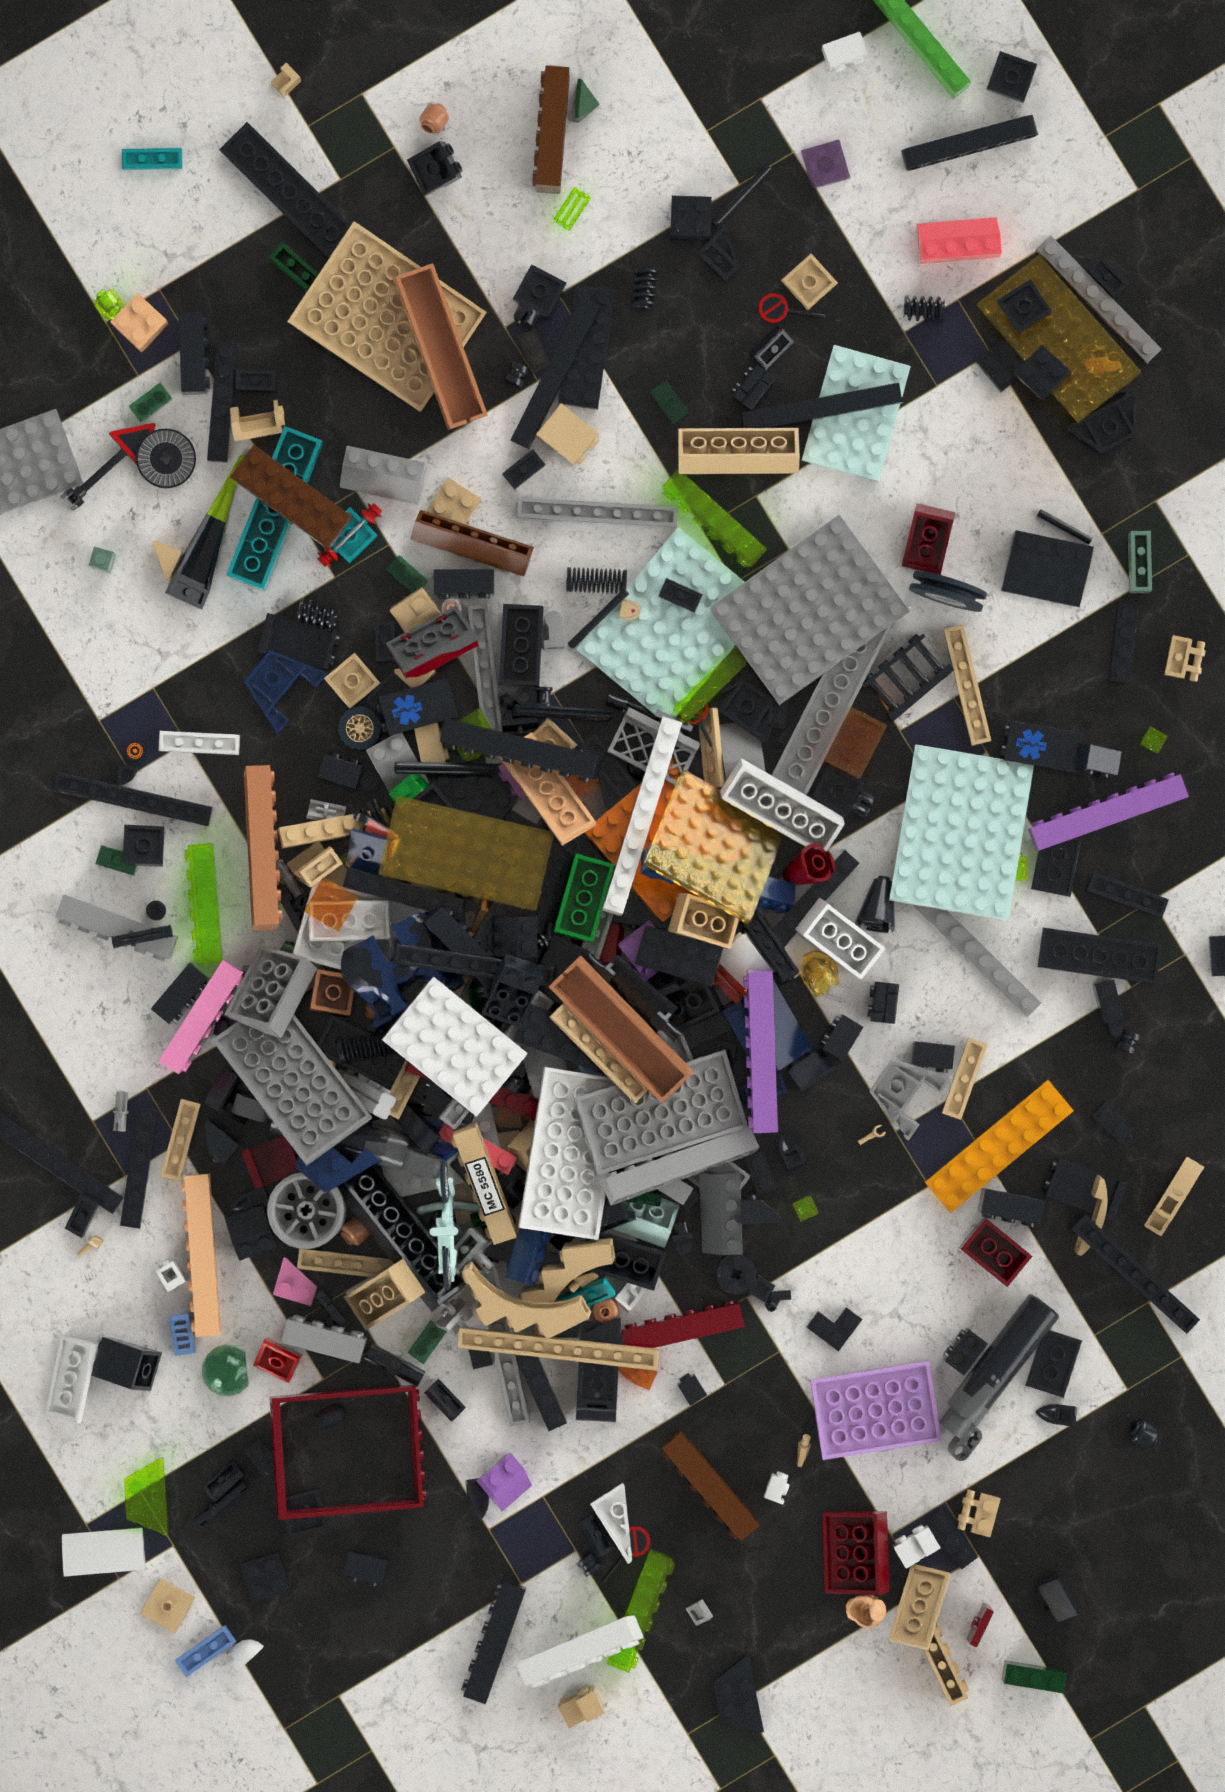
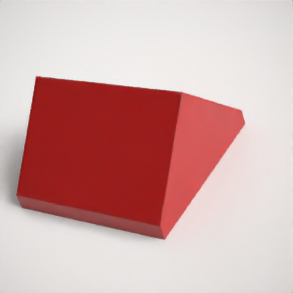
[253,1338,302,1383]

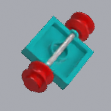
[317,503,382,567]

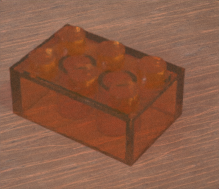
[824,707,887,779]

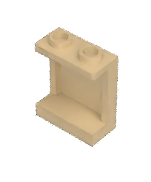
[230,400,285,441]
[536,403,599,466]
[287,842,343,888]

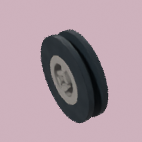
[909,571,987,612]

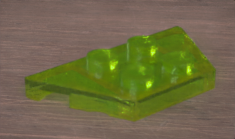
[124,1457,168,1536]

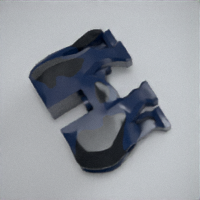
[341,912,465,1030]

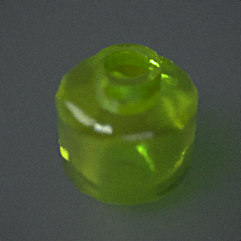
[94,289,124,319]

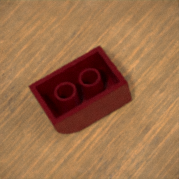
[959,1217,1033,1287]

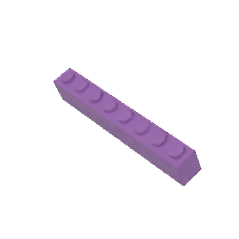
[1028,773,1189,852]
[743,969,778,1133]

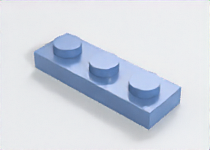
[175,1625,236,1677]

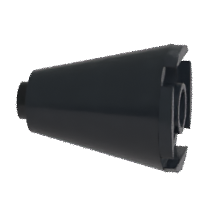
[855,876,895,933]

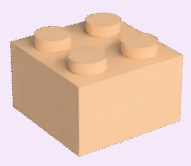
[110,293,169,353]

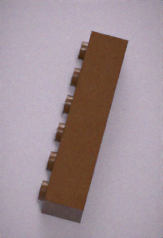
[411,510,534,576]

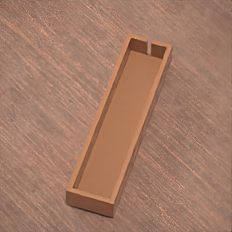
[393,263,488,430]
[244,765,282,932]
[549,956,694,1103]

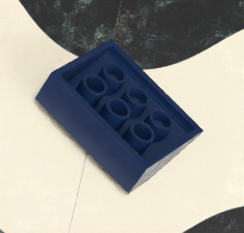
[722,980,812,1072]

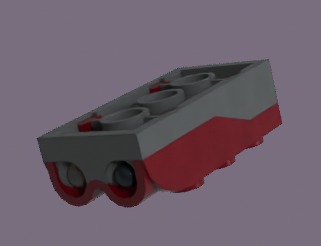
[386,606,479,679]

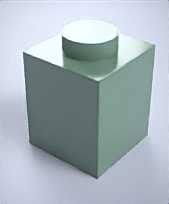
[88,546,116,573]

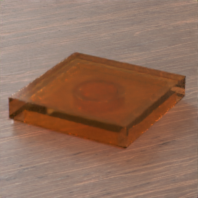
[303,877,358,932]

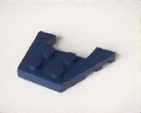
[244,650,328,734]
[295,1147,380,1193]

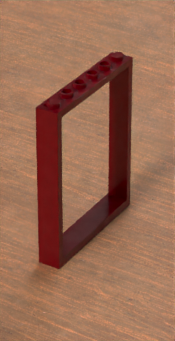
[269,1384,426,1520]

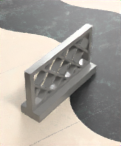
[607,708,701,788]

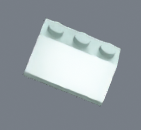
[612,1193,680,1248]

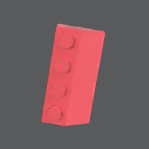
[917,217,1002,264]

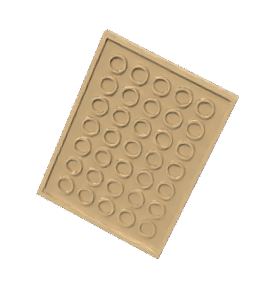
[287,221,487,412]

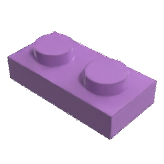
[498,763,527,800]

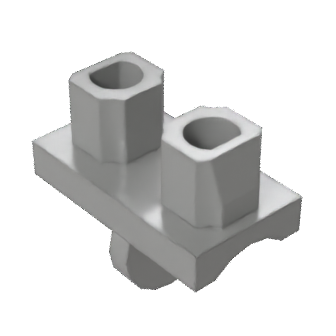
[306,799,346,821]
[435,1298,473,1335]

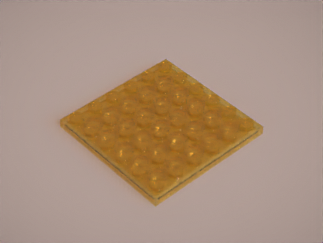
[644,770,784,924]

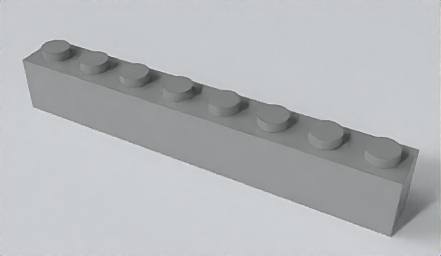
[602,1127,759,1206]

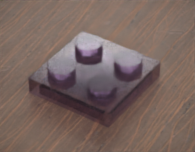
[801,139,850,190]

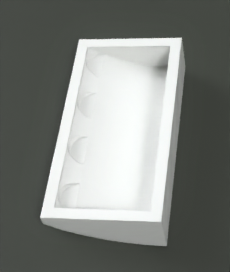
[62,1527,146,1576]

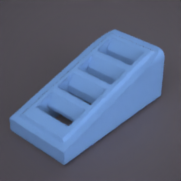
[169,1313,196,1356]

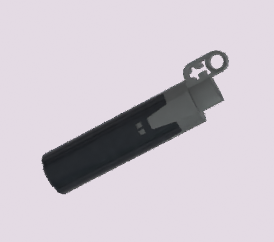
[939,1294,1059,1461]

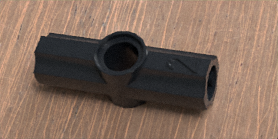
[364,1343,426,1387]

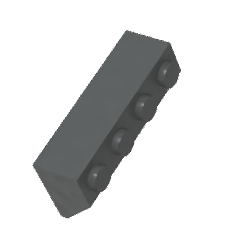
[699,1171,743,1255]

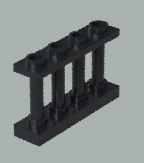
[861,634,954,722]

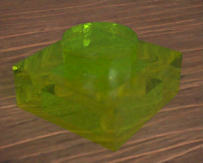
[1140,726,1168,754]
[792,1195,819,1222]

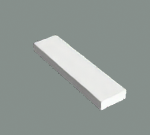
[159,731,240,755]

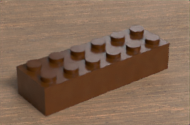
[532,65,570,194]
[230,445,353,550]
[661,1429,760,1541]

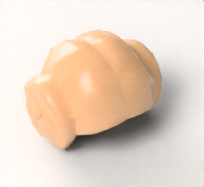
[846,1594,886,1628]

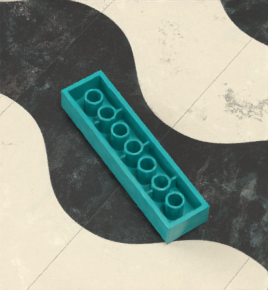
[226,426,323,592]

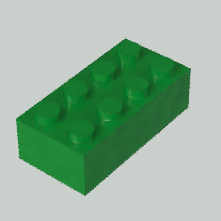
[553,854,615,944]

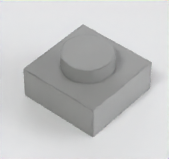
[686,1599,713,1626]

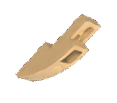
[1144,1157,1204,1236]

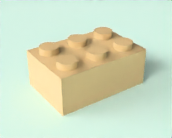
[668,893,741,949]

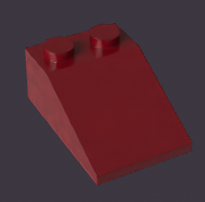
[902,503,956,575]

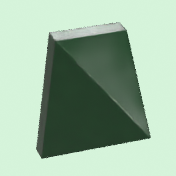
[574,79,600,123]

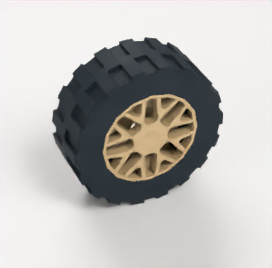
[338,706,382,751]

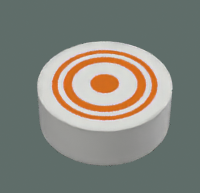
[441,598,461,613]

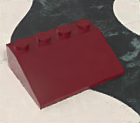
[822,1511,890,1595]

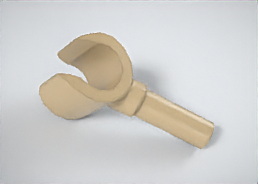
[858,1125,886,1145]
[77,1236,104,1257]

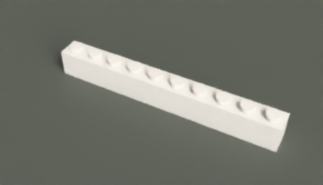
[602,717,682,916]

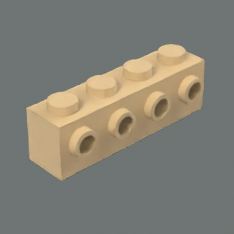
[923,1625,969,1707]

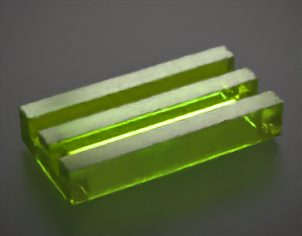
[553,186,591,231]

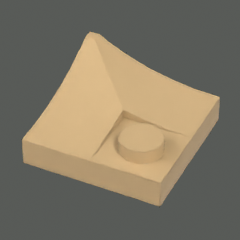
[389,587,442,633]

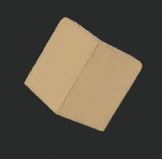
[271,63,301,97]

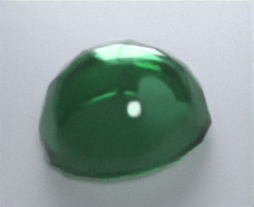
[201,1345,249,1397]

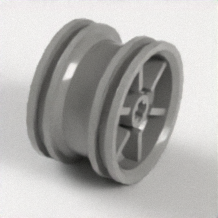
[267,1172,347,1249]

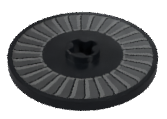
[136,428,196,489]

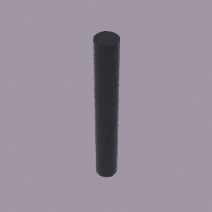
[1037,509,1093,545]

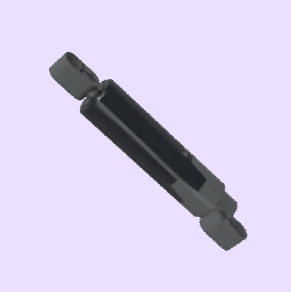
[232,1091,444,1179]

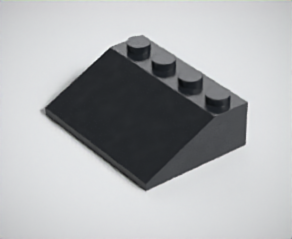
[1001,530,1094,607]

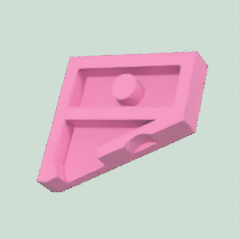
[273,1257,317,1306]

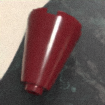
[783,843,835,886]

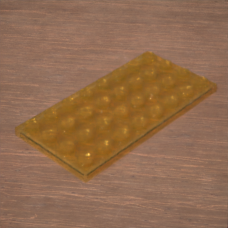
[977,255,1141,423]
[378,796,554,911]

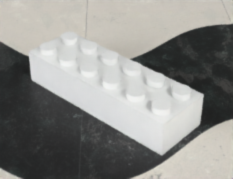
[720,758,845,851]
[516,1615,644,1688]

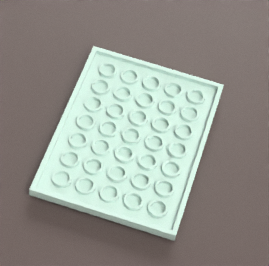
[576,527,744,717]
[889,744,1034,921]

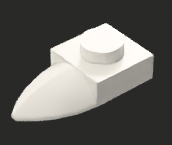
[612,1283,646,1313]

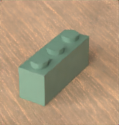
[1128,531,1152,593]

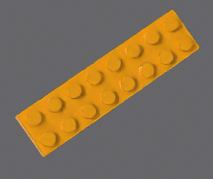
[925,1080,1074,1213]

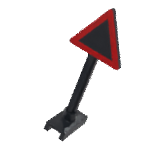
[60,423,156,511]

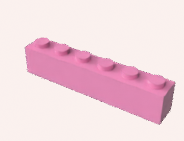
[159,959,245,1074]

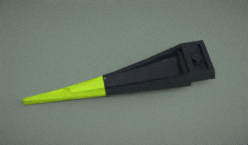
[165,454,244,610]

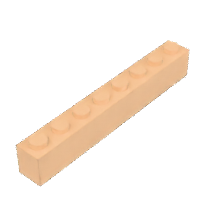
[181,1174,222,1337]

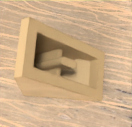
[153,541,183,581]
[395,669,436,688]

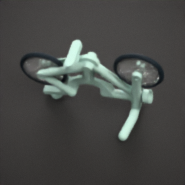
[417,1160,480,1291]

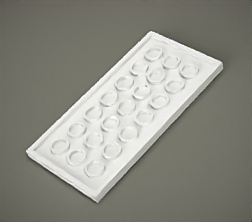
[518,1067,615,1240]

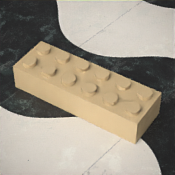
[678,428,800,474]

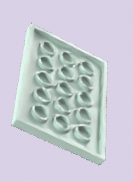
[802,345,911,482]

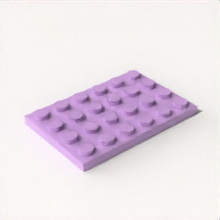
[810,1361,941,1460]

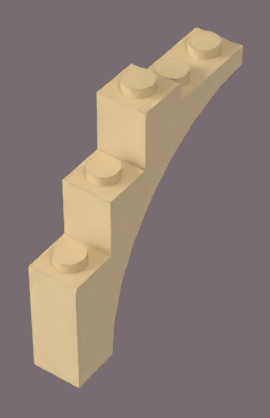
[519,1238,615,1336]
[462,1262,591,1339]

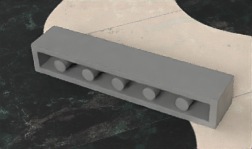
[55,895,178,961]

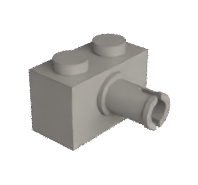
[454,1226,495,1274]

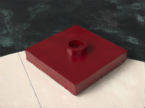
[967,1602,994,1647]

